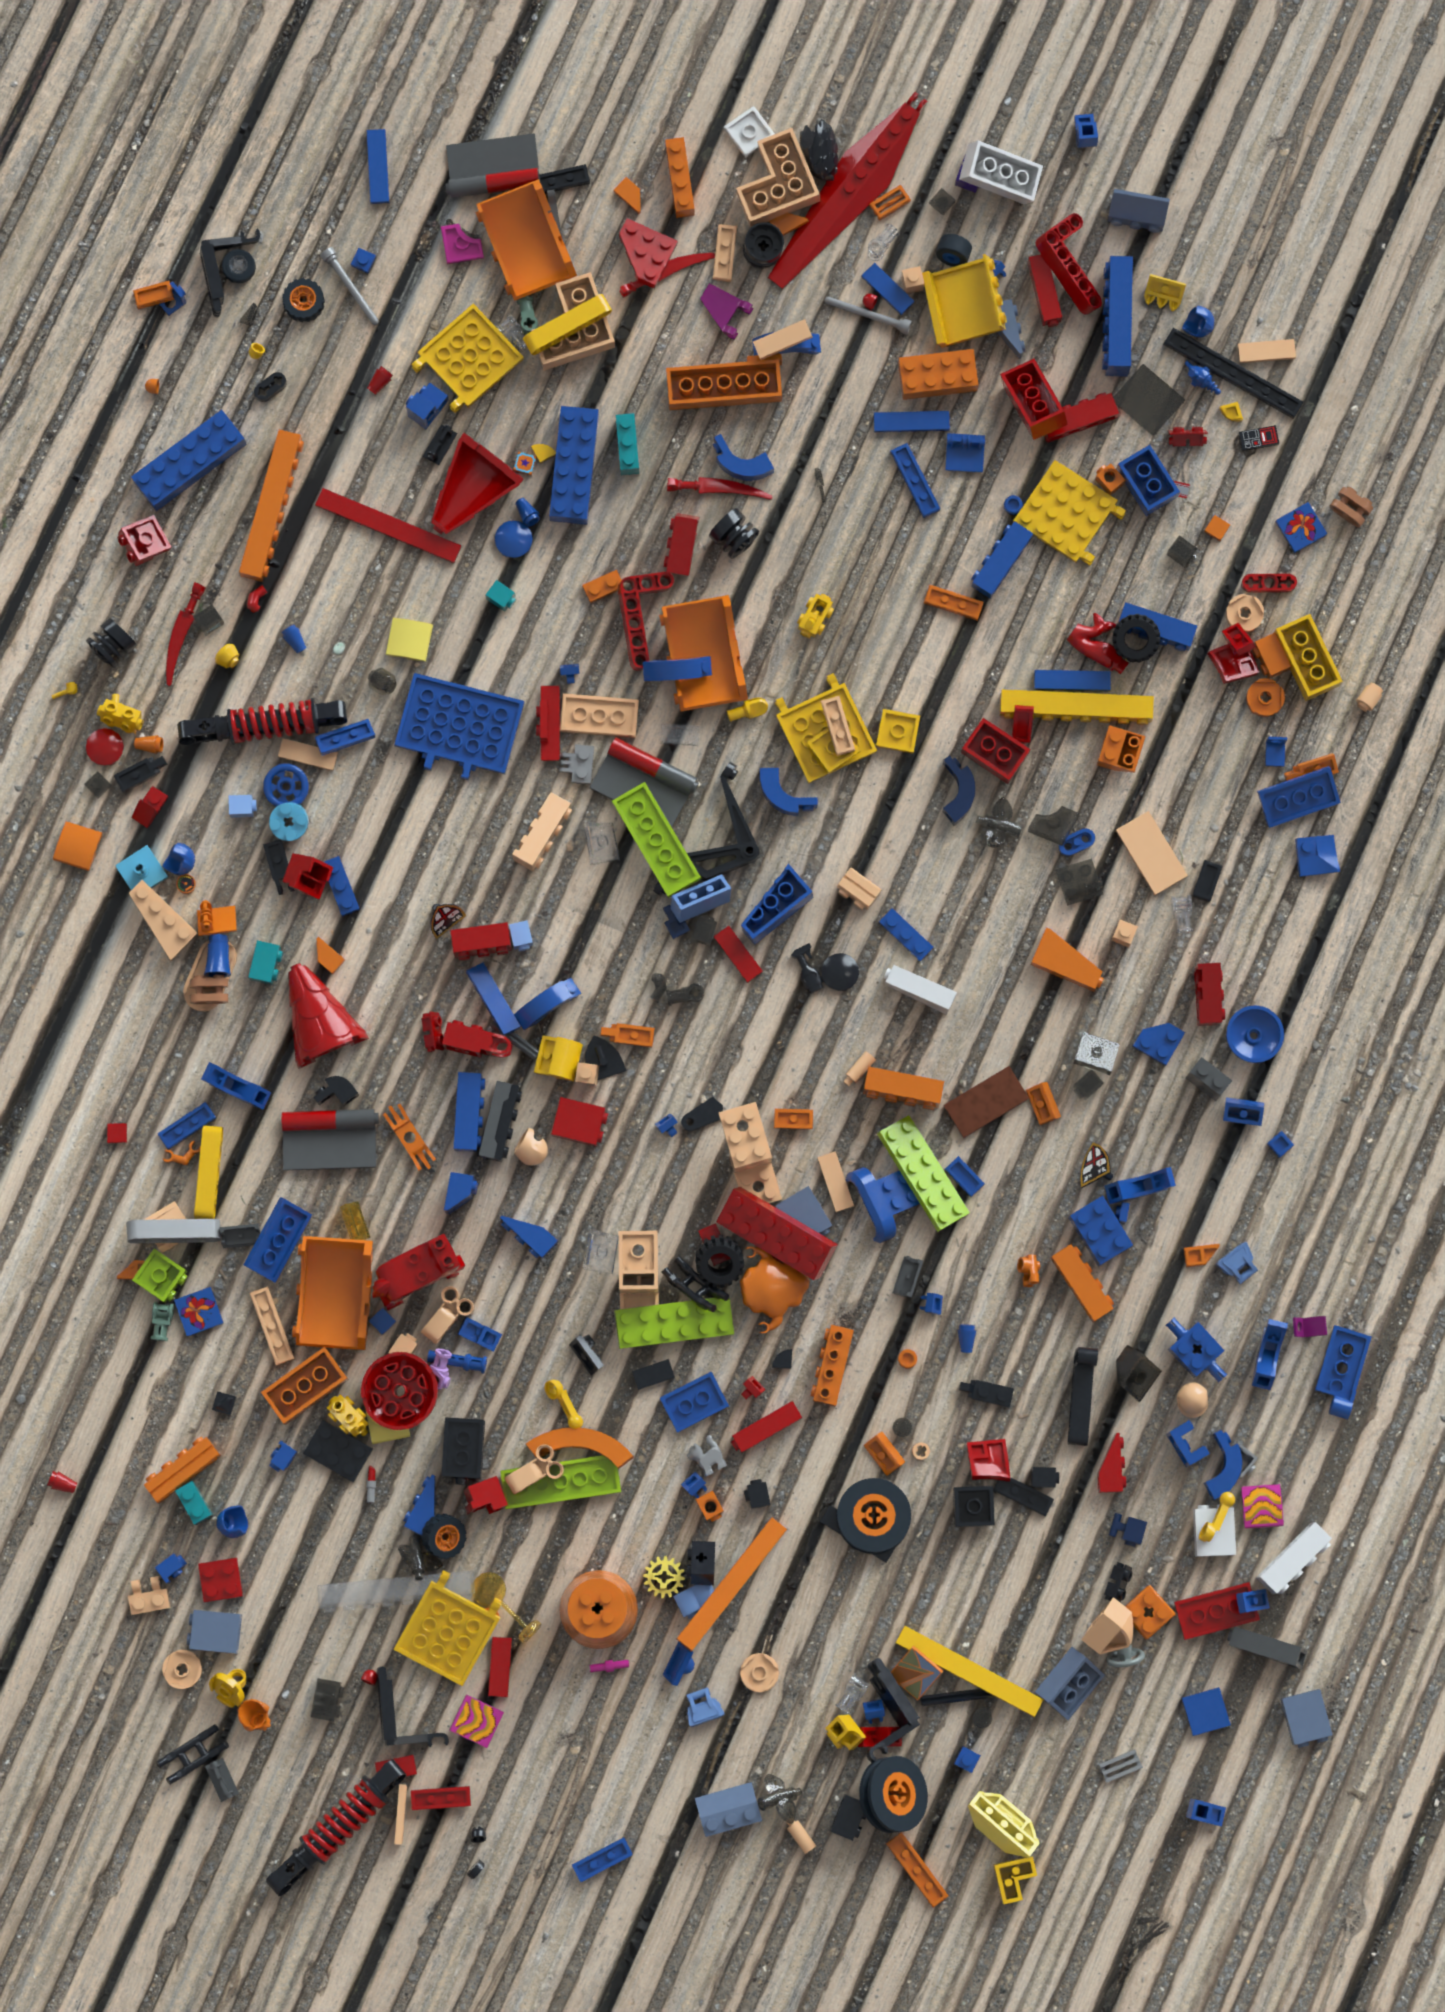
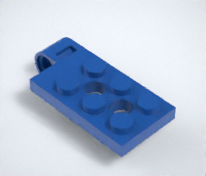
[1315,1325,1372,1420]

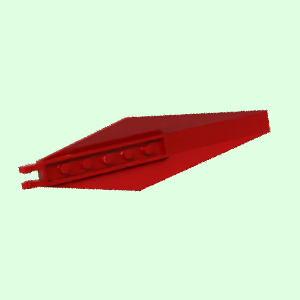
[768,92,928,289]

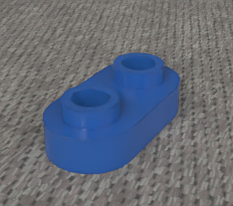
[1058,828,1095,856]

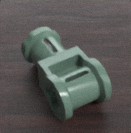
[517,296,539,335]
[151,1302,174,1341]

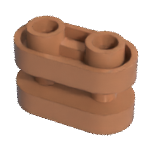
[1329,486,1373,527]
[190,975,228,1004]

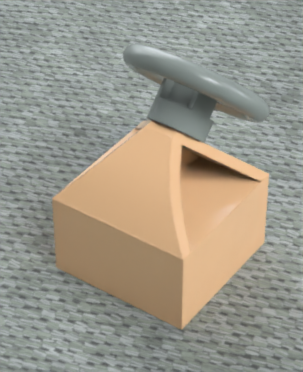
[1081,1597,1145,1668]

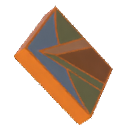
[891,1645,943,1701]

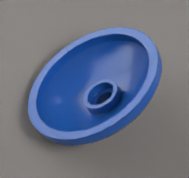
[1226,1005,1284,1063]

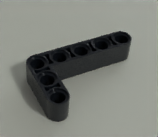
[1068,1347,1098,1446]

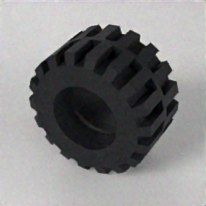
[1112,614,1160,663]
[695,1234,744,1288]

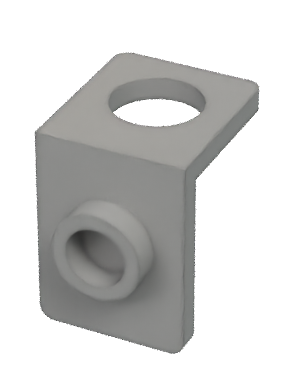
[1239,1444,1258,1479]

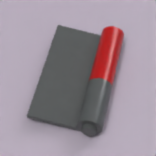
[446,133,540,198]
[590,737,699,827]
[281,1109,379,1171]

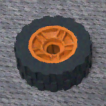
[282,278,325,322]
[421,1513,467,1559]

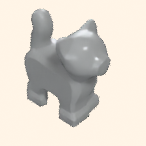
[687,1435,727,1477]

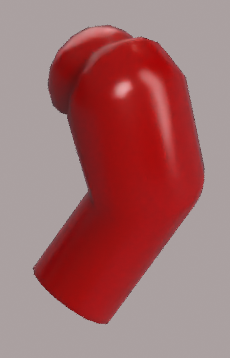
[247,585,268,613]

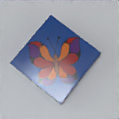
[1275,502,1328,554]
[174,1287,224,1337]

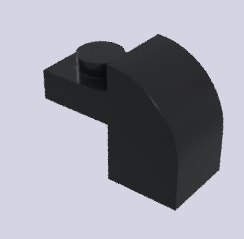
[314,1076,359,1106]

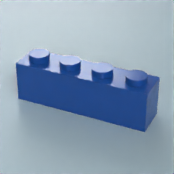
[971,521,1033,599]
[1118,602,1197,652]
[453,1072,485,1152]

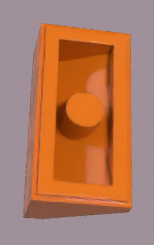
[1026,1082,1061,1125]
[863,1431,905,1476]

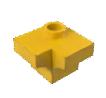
[825,1715,866,1750]

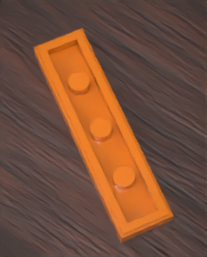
[886,1832,949,1908]

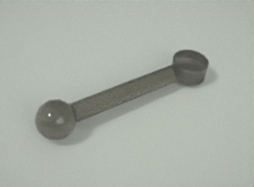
[446,219,481,239]

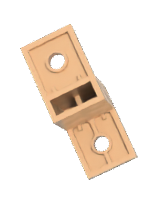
[719,1102,782,1204]
[618,1231,659,1309]

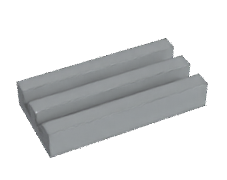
[1099,1749,1143,1783]

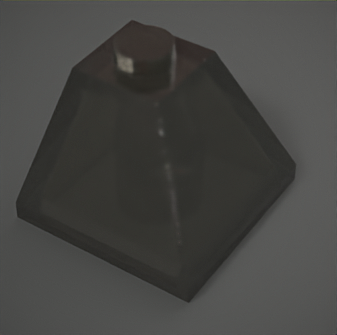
[1116,1345,1162,1402]

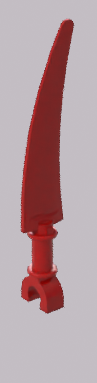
[619,253,715,298]
[667,477,773,500]
[166,582,206,686]

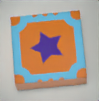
[513,452,537,476]

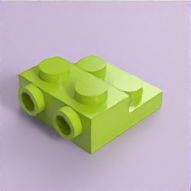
[132,1248,188,1303]

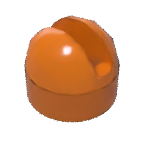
[145,379,159,394]

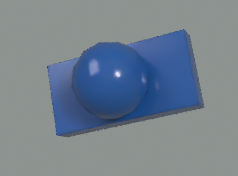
[663,1641,695,1686]

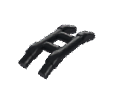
[661,1256,729,1312]
[156,1724,229,1785]

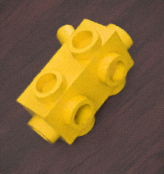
[797,593,834,639]
[97,694,143,734]
[327,1394,369,1437]

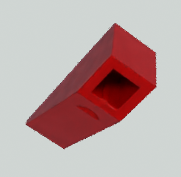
[1097,1433,1126,1493]

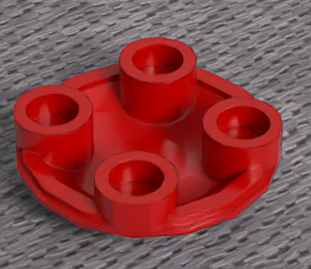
[86,728,124,766]

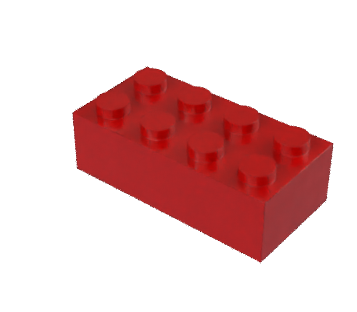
[1000,359,1068,440]

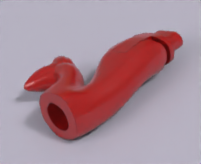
[1066,613,1129,675]

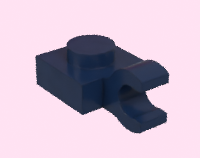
[663,904,690,940]

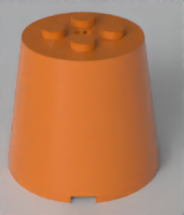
[560,1570,638,1649]

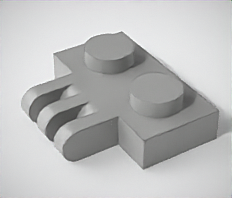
[559,744,594,785]

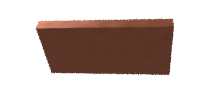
[943,1066,1029,1139]

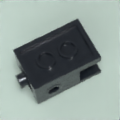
[441,1417,485,1485]

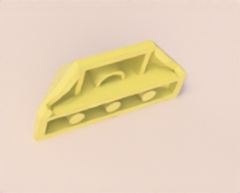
[968,1791,1039,1858]

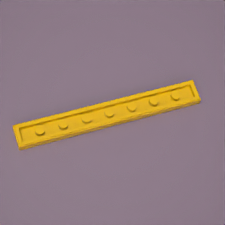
[896,1626,1044,1718]

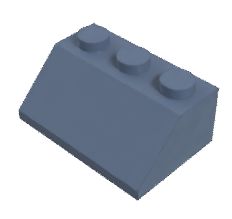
[1107,189,1170,233]
[1035,1647,1105,1720]
[695,1782,762,1837]

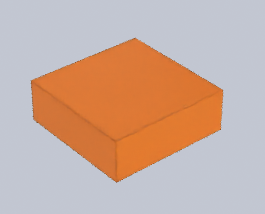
[1204,515,1230,541]

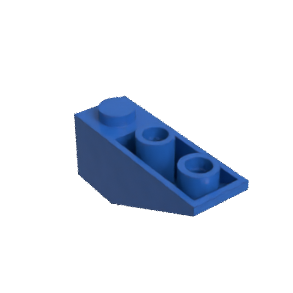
[500,1216,558,1259]
[403,1474,436,1535]

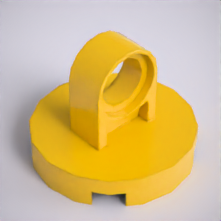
[209,1669,246,1708]

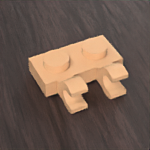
[128,1576,171,1615]

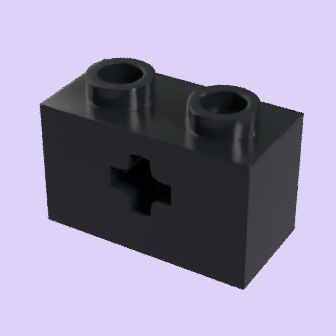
[687,1541,715,1585]

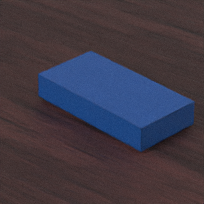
[944,1156,985,1197]

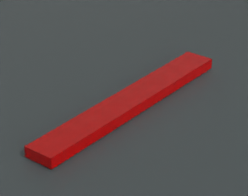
[315,488,462,564]

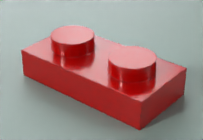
[698,1223,731,1266]

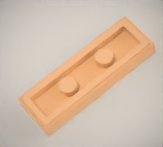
[712,224,737,282]
[753,319,813,360]
[1237,339,1296,364]
[821,696,855,756]
[278,738,338,771]
[817,1151,854,1212]
[394,1784,407,1845]

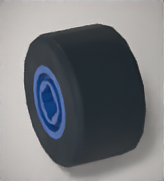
[936,234,972,267]

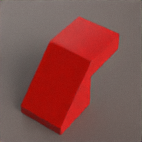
[858,1727,902,1747]

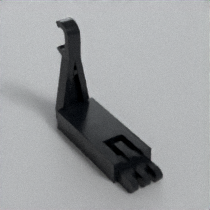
[199,228,261,318]
[867,1658,920,1763]
[377,1666,449,1747]

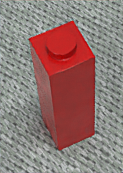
[1027,254,1062,327]
[730,1401,802,1454]

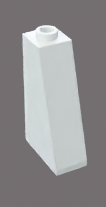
[884,965,957,1015]

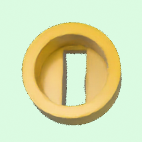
[248,343,265,359]

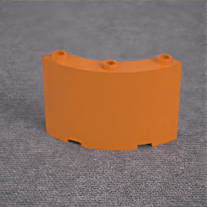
[475,179,577,301]
[659,595,748,711]
[292,1236,373,1350]

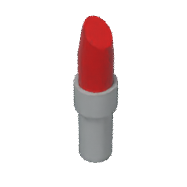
[366,1466,376,1503]

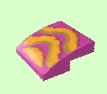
[1241,1484,1284,1529]
[449,1694,504,1748]

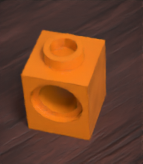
[1095,463,1125,495]
[696,1490,724,1522]

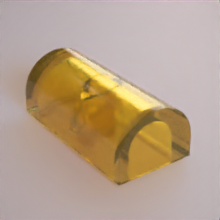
[339,1201,371,1240]

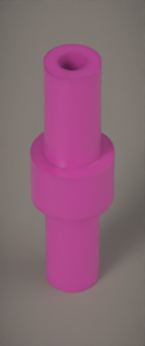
[590,1660,629,1673]

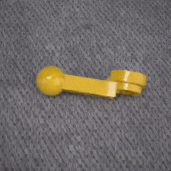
[544,1379,583,1429]
[1199,1492,1235,1542]

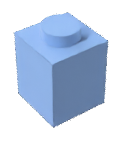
[228,795,257,818]
[509,920,533,951]

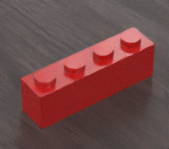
[1044,392,1119,443]

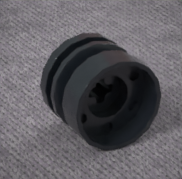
[742,222,784,269]
[709,508,759,559]
[86,617,137,668]

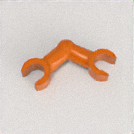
[163,1140,201,1165]

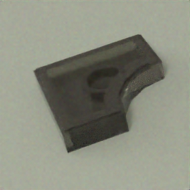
[1028,806,1079,846]

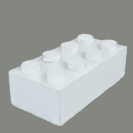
[959,140,1043,204]
[1256,1522,1332,1595]

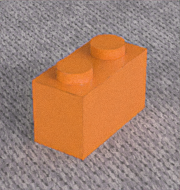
[1252,633,1292,679]

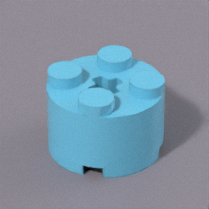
[269,802,309,841]

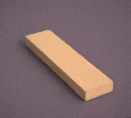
[250,1286,295,1366]

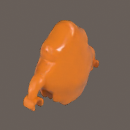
[740,1246,810,1334]

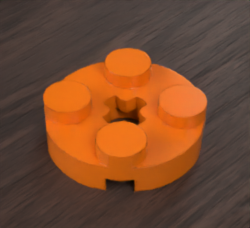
[1246,678,1285,717]

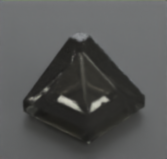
[240,303,258,326]

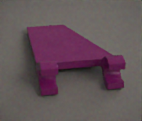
[700,283,753,340]

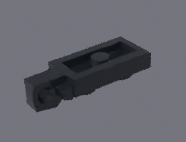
[114,756,168,793]
[959,1380,1014,1408]

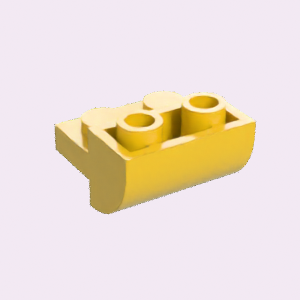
[534,1035,583,1082]

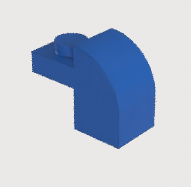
[1074,114,1098,148]
[1186,1798,1226,1827]

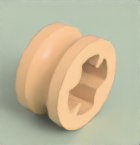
[912,1442,930,1460]

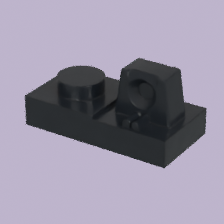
[569,1335,604,1376]

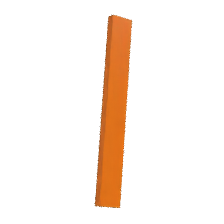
[676,1517,787,1651]

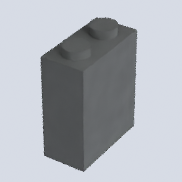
[1186,1057,1232,1101]

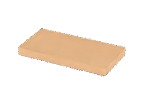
[560,693,639,738]
[1116,811,1188,896]

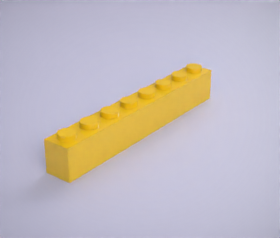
[1000,689,1154,725]

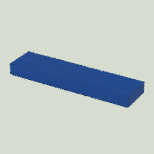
[367,129,390,204]
[874,411,950,433]
[890,443,940,518]
[1034,670,1111,691]
[466,962,521,1036]

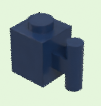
[1109,1513,1147,1547]

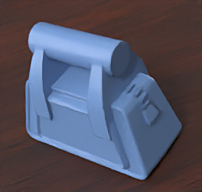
[1216,1242,1258,1284]
[687,1687,725,1727]

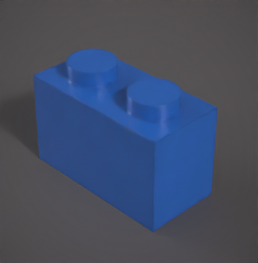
[1223,1097,1264,1126]

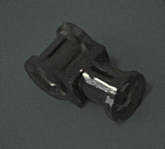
[666,983,704,1007]

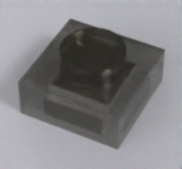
[929,188,956,215]
[84,771,112,798]

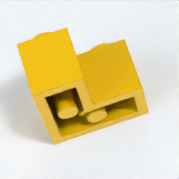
[993,1856,1037,1904]

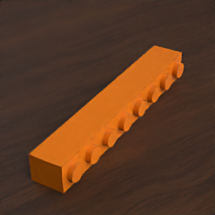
[239,429,304,582]

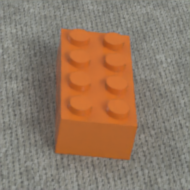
[898,349,978,400]
[863,1066,944,1110]
[261,1347,349,1425]

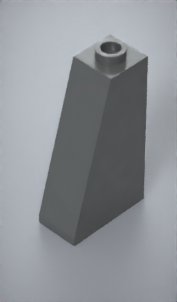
[1227,1626,1307,1670]

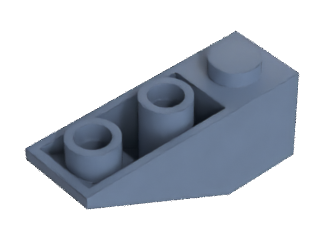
[997,299,1025,359]

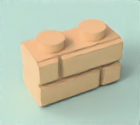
[837,868,882,910]

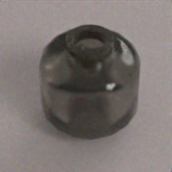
[368,667,397,696]

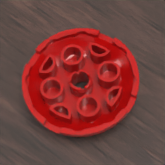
[361,1352,438,1430]

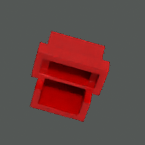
[282,853,334,900]
[463,1476,508,1515]

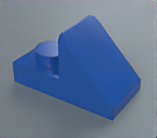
[1236,1589,1270,1613]

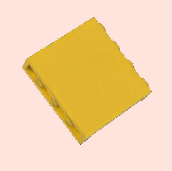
[922,254,1007,348]

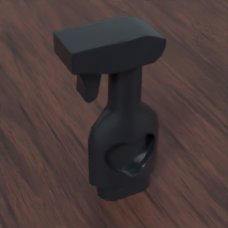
[791,943,824,994]

